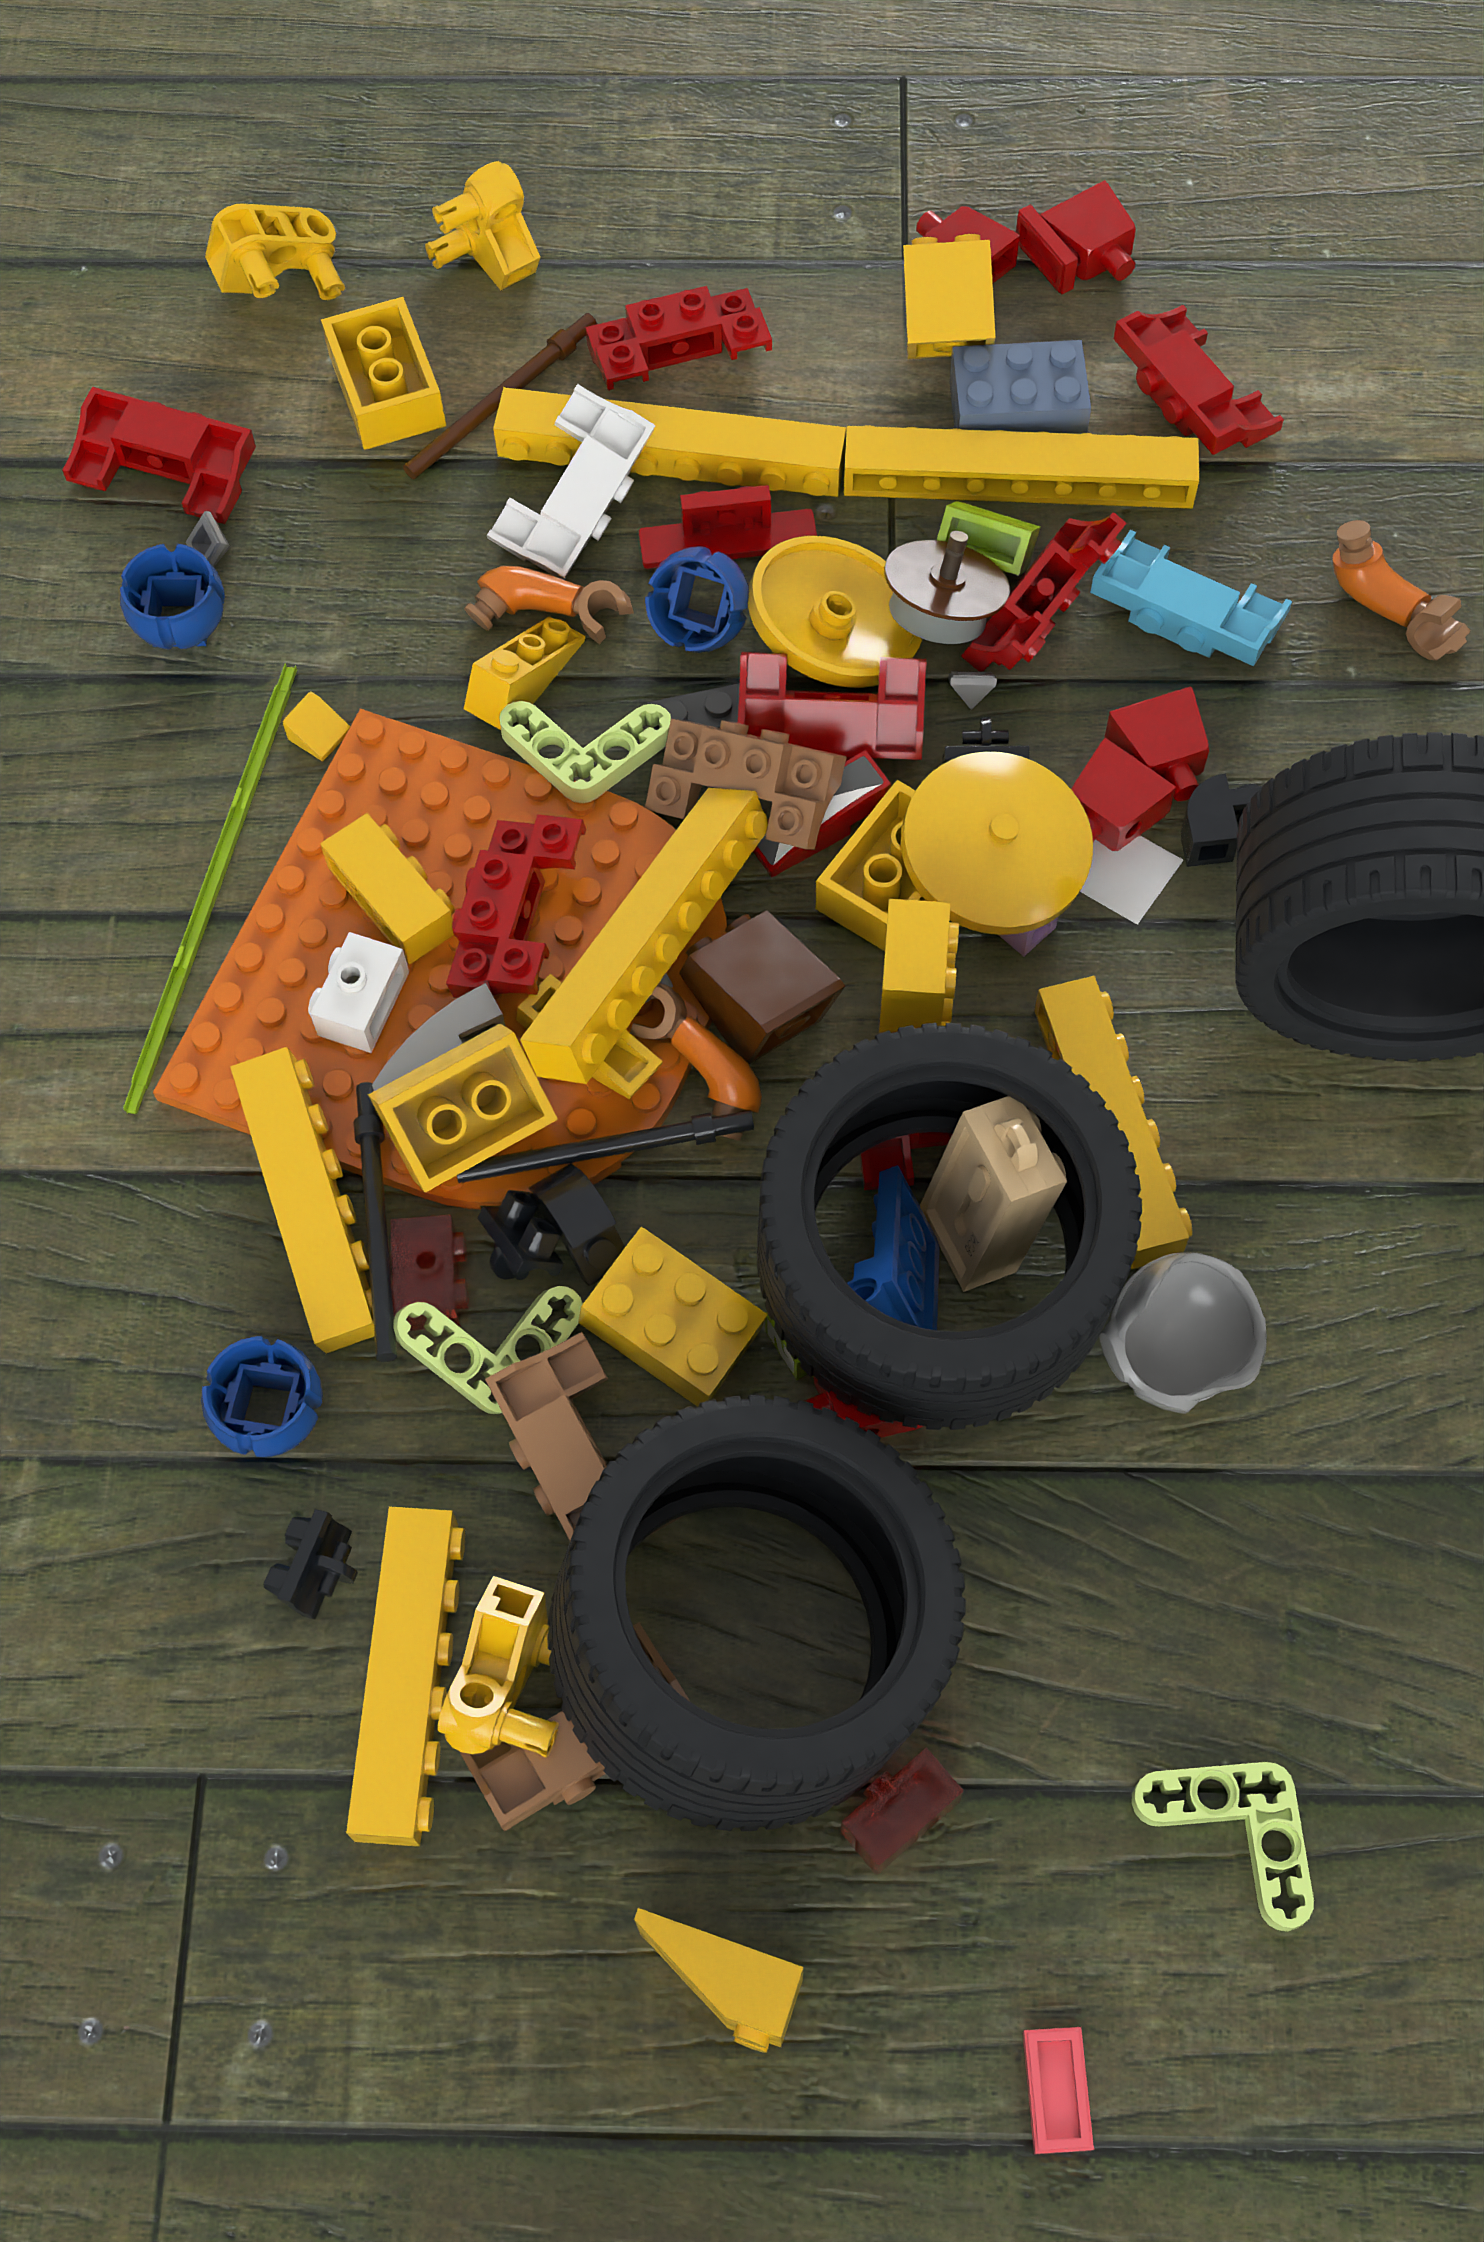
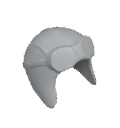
[1099,1252,1267,1413]

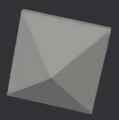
[186,511,231,567]
[948,671,997,710]

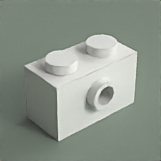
[308,932,409,1053]

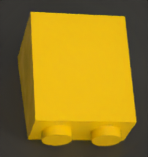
[903,234,995,359]

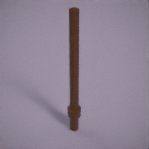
[403,313,597,479]

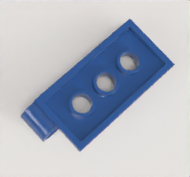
[847,1165,939,1331]

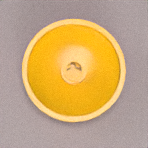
[748,536,922,688]
[901,752,1093,935]

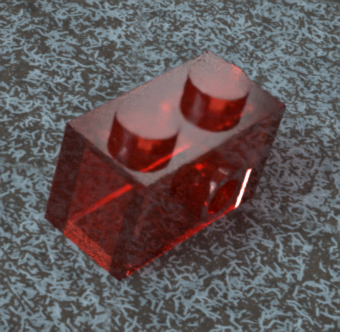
[390,1214,469,1331]
[840,1747,964,1875]

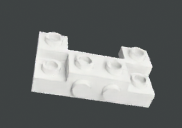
[487,384,655,580]

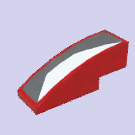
[753,750,891,877]

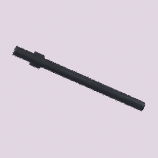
[353,1082,397,1362]
[457,1110,754,1183]

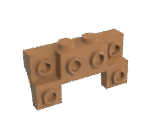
[645,719,846,850]
[485,1332,683,1540]
[459,1622,690,1832]

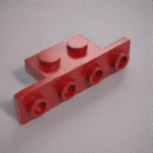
[639,485,817,569]

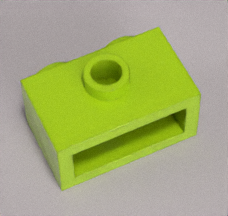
[937,501,1041,576]

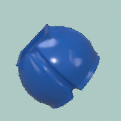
[120,544,225,650]
[645,546,749,653]
[201,1336,323,1458]

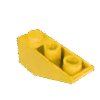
[463,616,586,730]

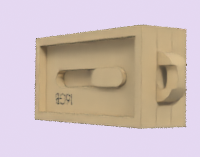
[920,1096,1067,1292]

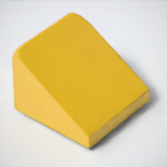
[283,691,350,762]

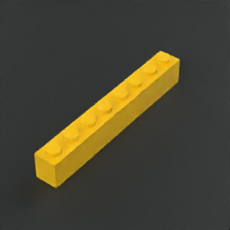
[493,387,846,497]
[844,425,1199,509]
[520,788,768,1084]

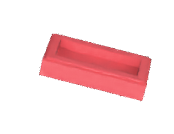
[1022,2027,1094,2154]

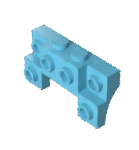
[1090,530,1292,666]

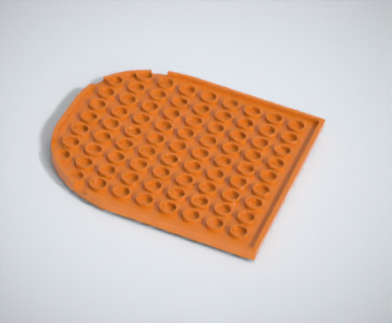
[153,708,727,1210]

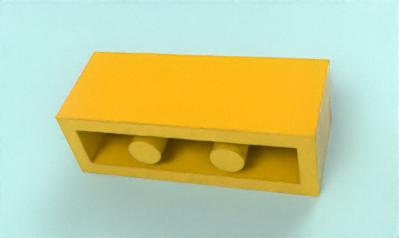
[320,813,455,965]

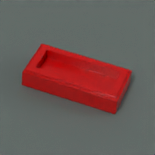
[1016,204,1078,295]

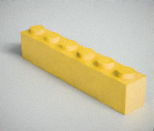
[1034,976,1193,1269]
[230,1047,374,1354]
[346,1507,465,1847]

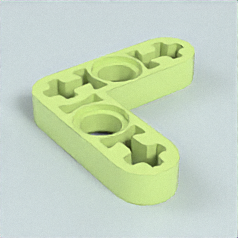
[499,701,671,803]
[393,1286,583,1414]
[1131,1762,1314,1931]

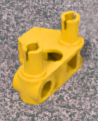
[425,161,540,291]
[205,204,345,300]
[438,1576,559,1758]

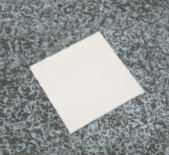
[1080,835,1183,925]

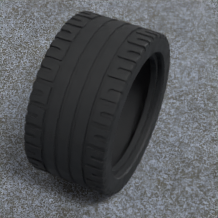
[1235,732,1484,1061]
[757,1023,1142,1430]
[547,1395,966,1831]

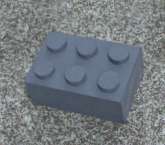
[949,340,1091,434]

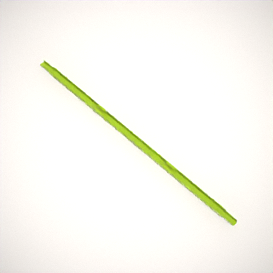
[123,663,297,1114]

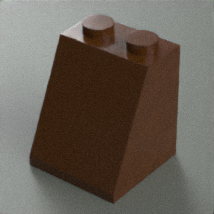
[679,910,846,1064]

